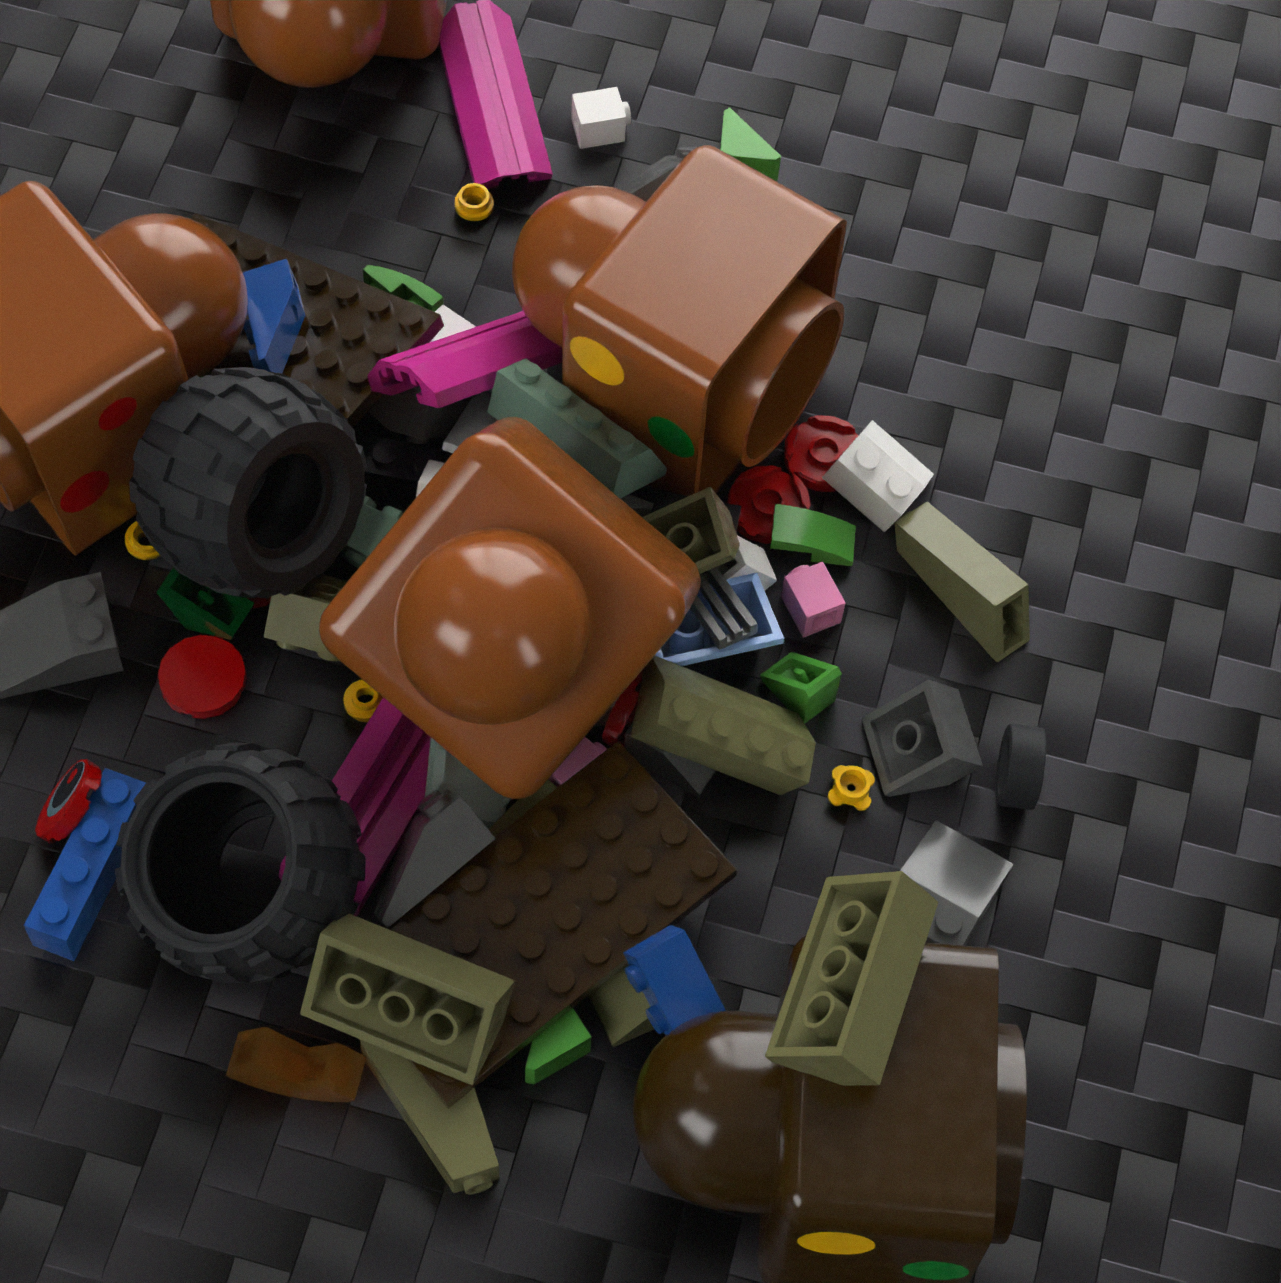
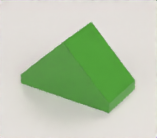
[720,107,781,181]
[760,652,842,724]
[525,1008,592,1085]

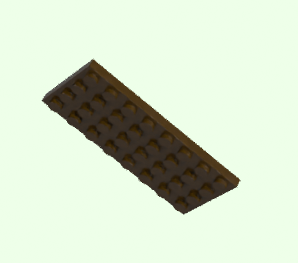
[190,213,444,428]
[380,741,737,1109]

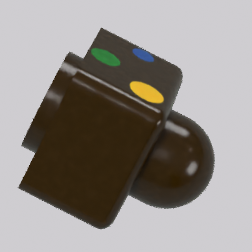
[633,935,1027,1283]

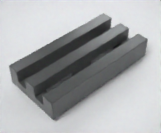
[690,567,758,650]

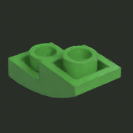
[363,265,444,312]
[770,504,856,566]

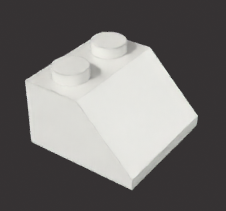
[822,420,934,532]

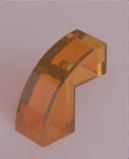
[226,1027,366,1102]

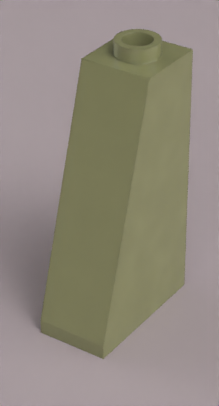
[895,502,1030,662]
[359,1039,499,1194]

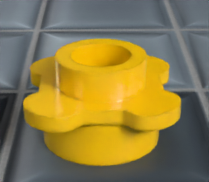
[828,765,875,811]

